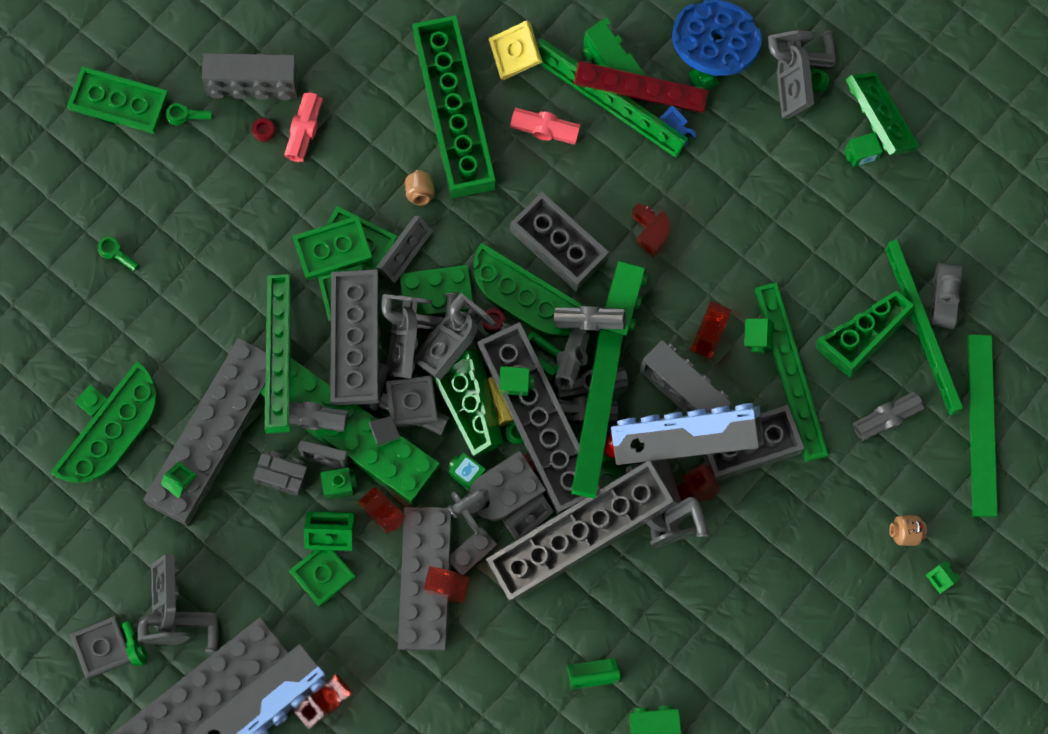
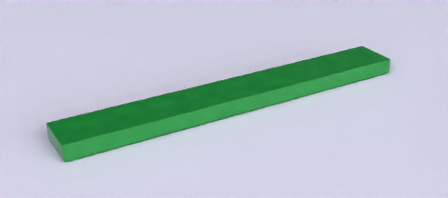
[537,38,688,158]
[885,239,963,416]
[265,274,291,434]
[754,282,829,463]
[571,330,623,499]
[967,335,997,518]

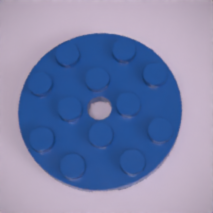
[672,0,762,76]

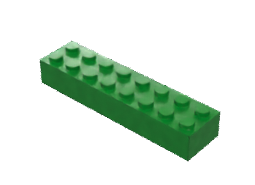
[412,15,495,199]
[260,357,440,506]

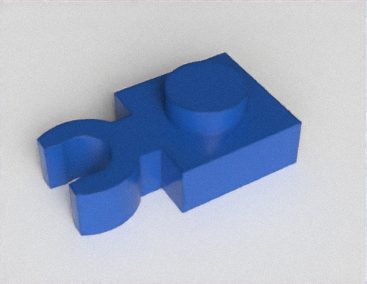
[659,105,696,146]

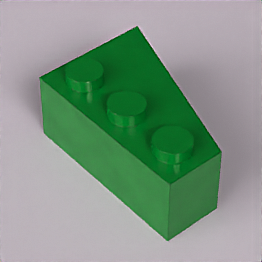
[583,17,645,76]
[604,261,648,336]

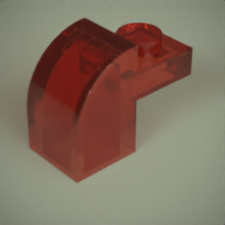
[631,203,670,257]
[690,301,732,359]
[677,464,721,503]
[357,487,406,534]
[424,566,470,605]
[293,674,353,729]

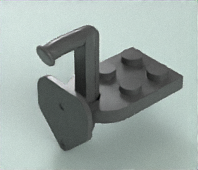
[768,30,836,119]
[381,292,458,378]
[413,293,512,380]
[449,451,546,535]
[626,459,710,548]
[138,554,219,655]

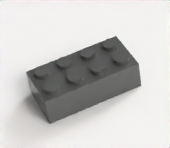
[202,53,298,100]
[510,192,609,292]
[639,340,731,415]
[703,405,804,483]

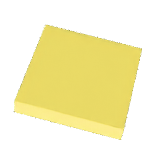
[488,21,542,80]

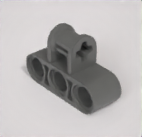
[930,262,962,329]

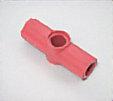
[284,92,323,162]
[510,108,580,145]

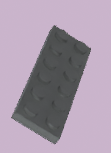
[330,270,379,406]
[398,507,452,651]

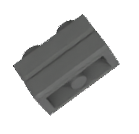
[253,451,309,497]

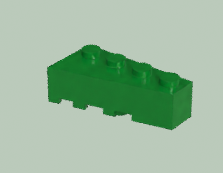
[816,290,914,378]
[432,351,504,456]

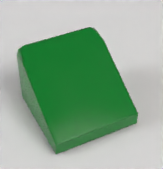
[161,461,197,498]

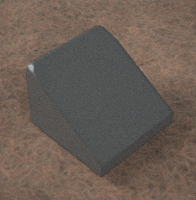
[369,417,400,447]

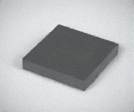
[385,375,438,428]
[298,440,349,469]
[70,616,130,680]

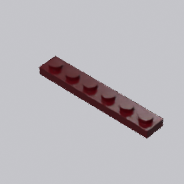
[573,61,708,113]

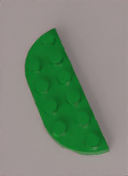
[474,243,583,337]
[50,361,157,483]

